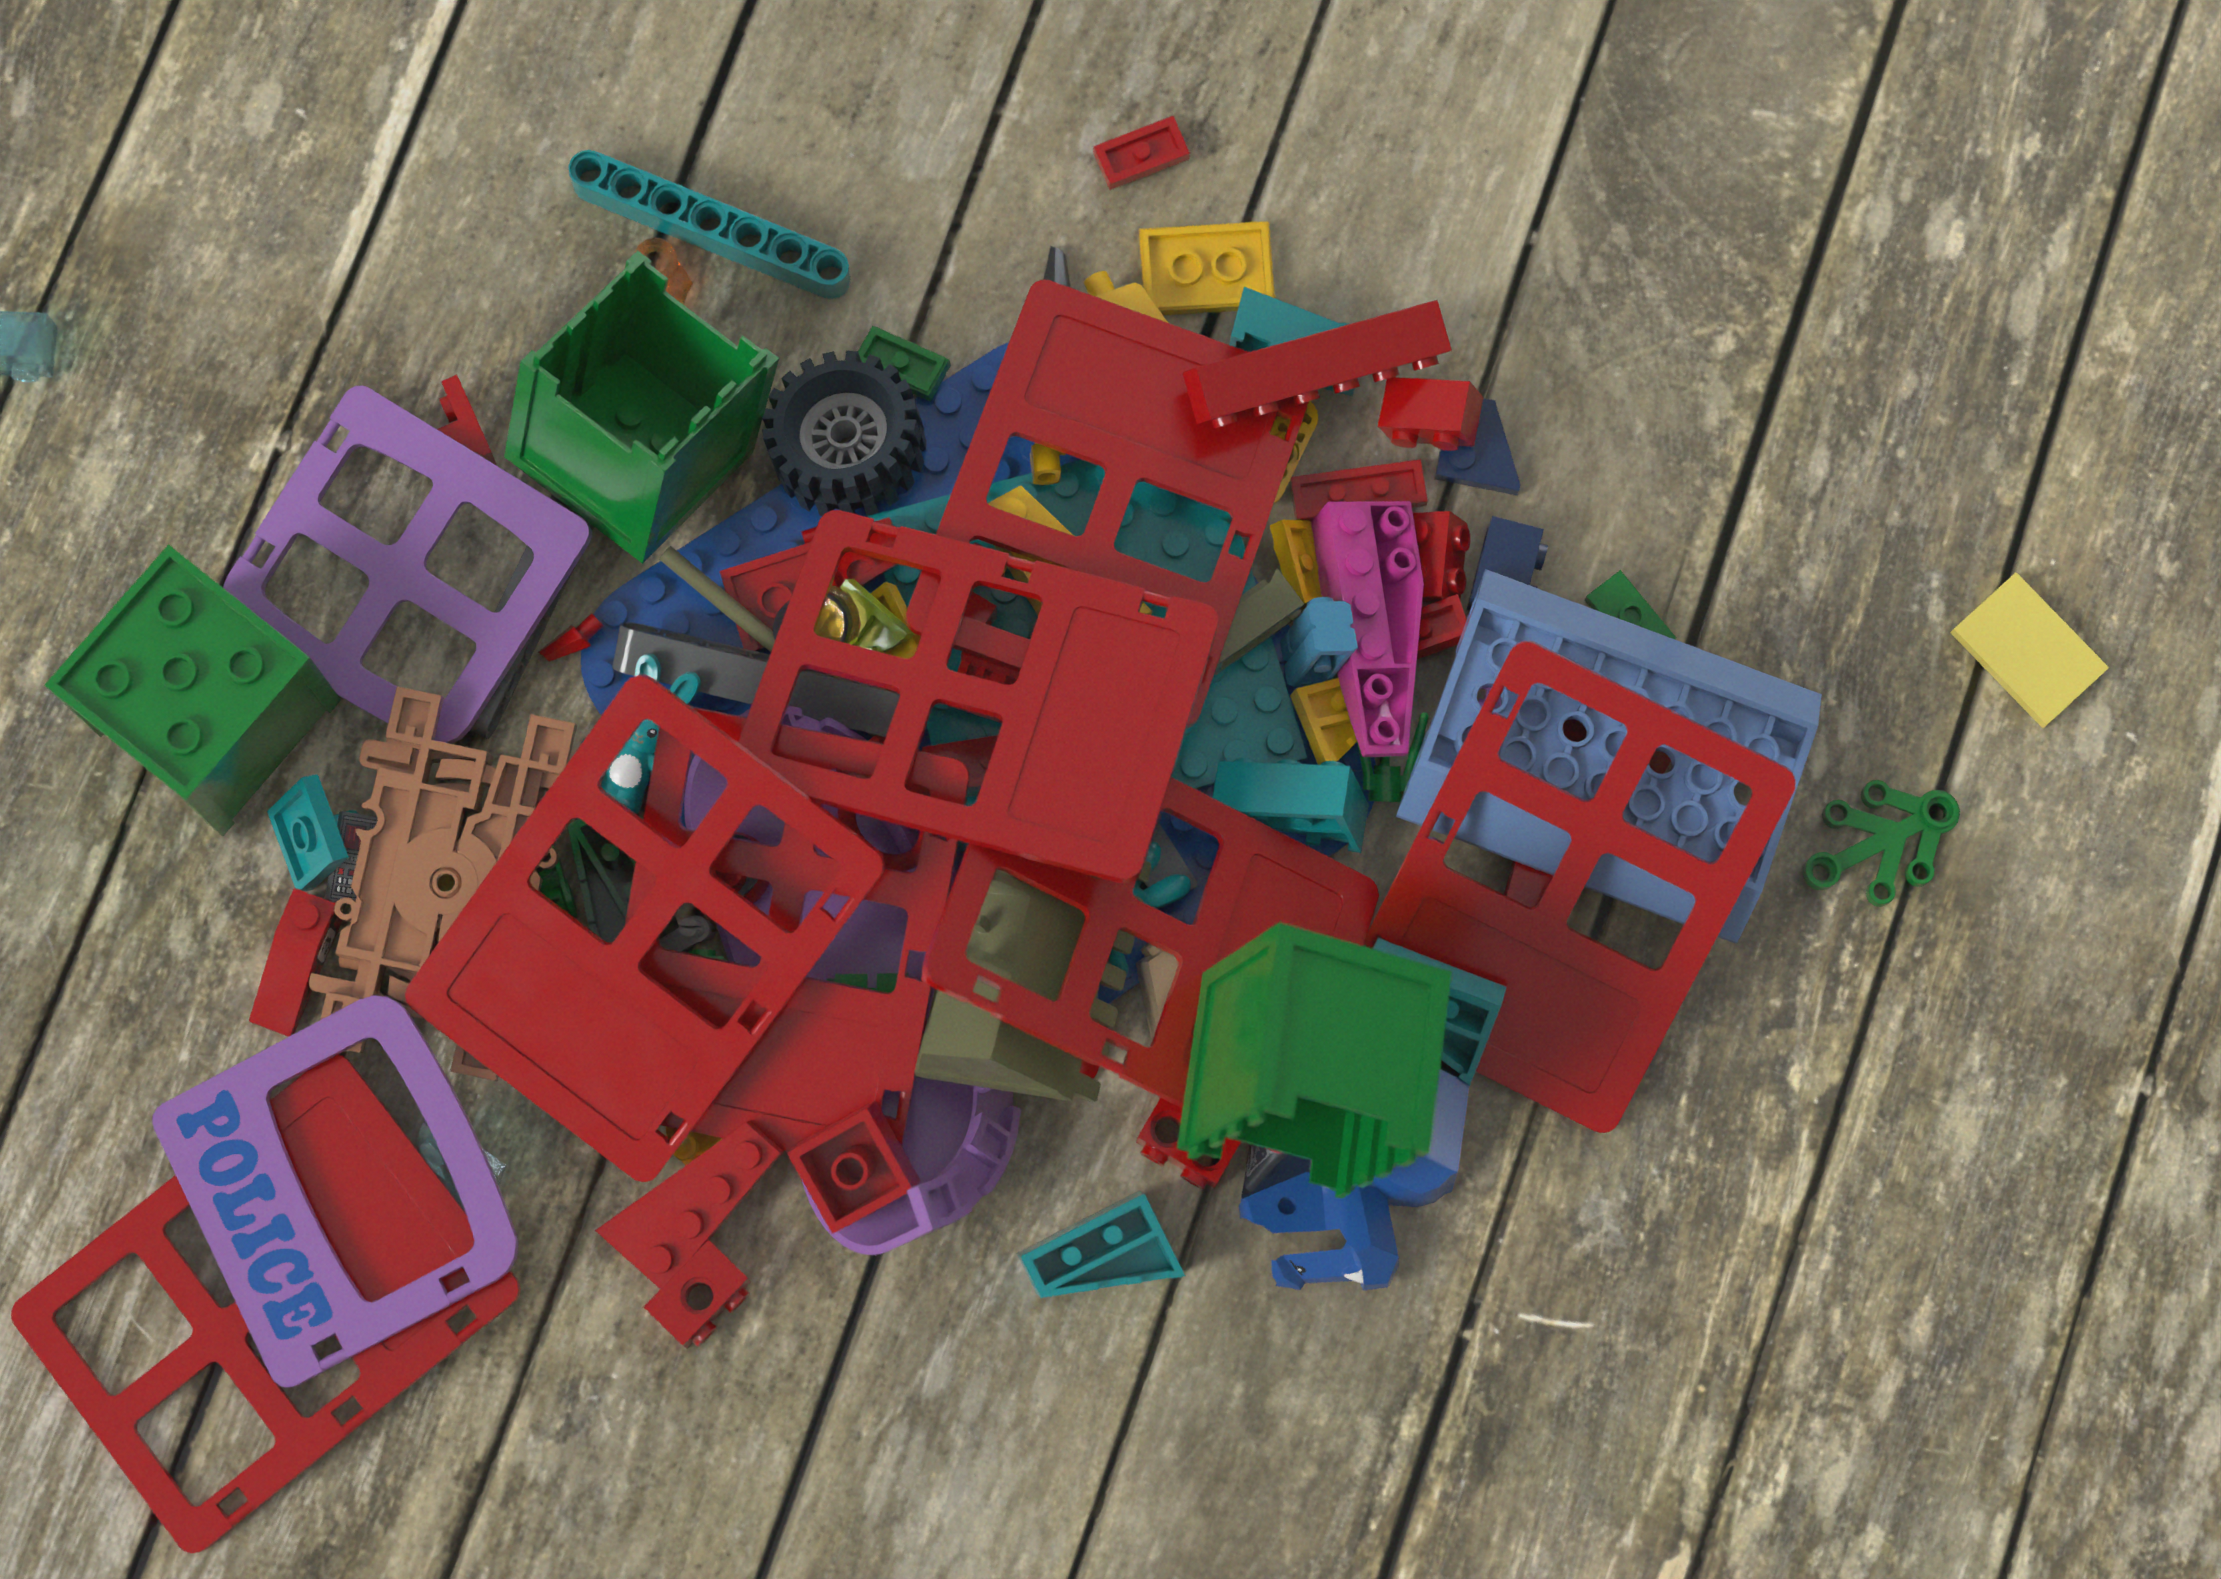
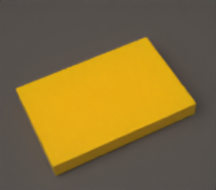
[1139,221,1275,315]

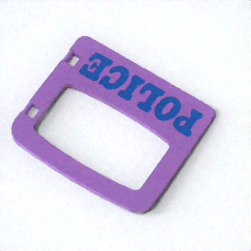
[152,996,519,1387]

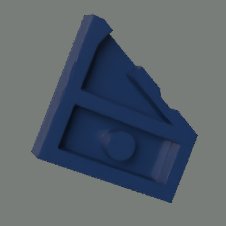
[1435,398,1521,496]

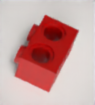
[1136,1098,1242,1190]

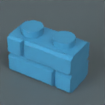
[1280,597,1358,687]

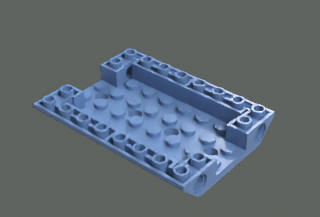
[1395,569,1822,944]

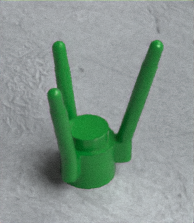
[1357,712,1429,802]

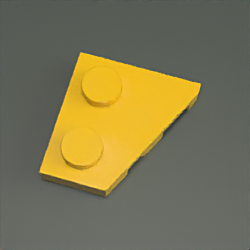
[1290,678,1357,765]

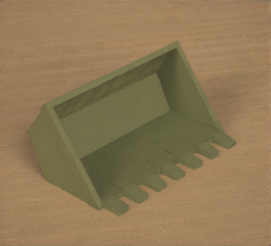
[915,860,1151,1102]

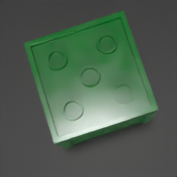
[504,251,779,564]
[44,544,341,836]
[1177,922,1452,1199]

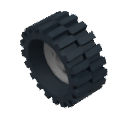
[762,350,927,516]

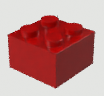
[787,1100,921,1234]

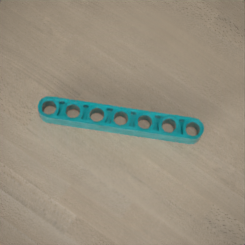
[568,150,851,299]

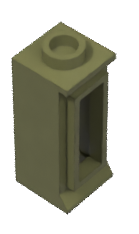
[1214,568,1304,676]

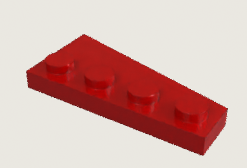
[719,517,898,652]
[595,1121,784,1289]

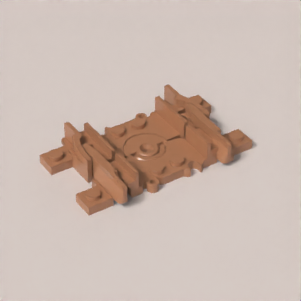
[309,686,577,1082]

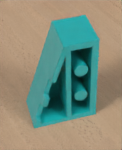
[1229,287,1355,397]
[1212,758,1369,853]
[1374,938,1507,1086]
[1017,1191,1185,1298]

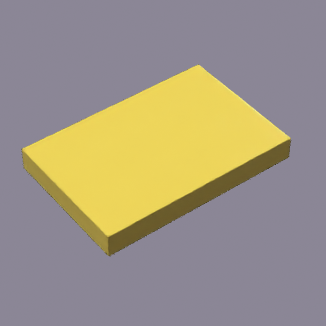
[1950,572,2109,728]

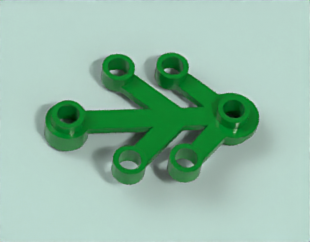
[1802,780,1960,907]

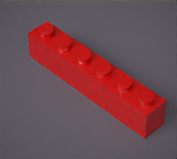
[1182,299,1452,428]

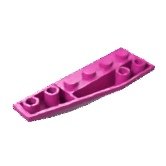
[1311,501,1424,757]

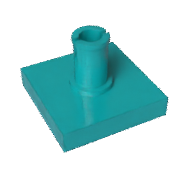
[267,774,358,892]

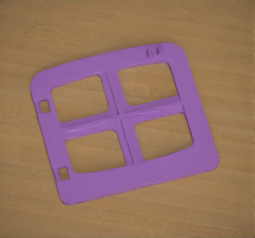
[223,385,592,744]

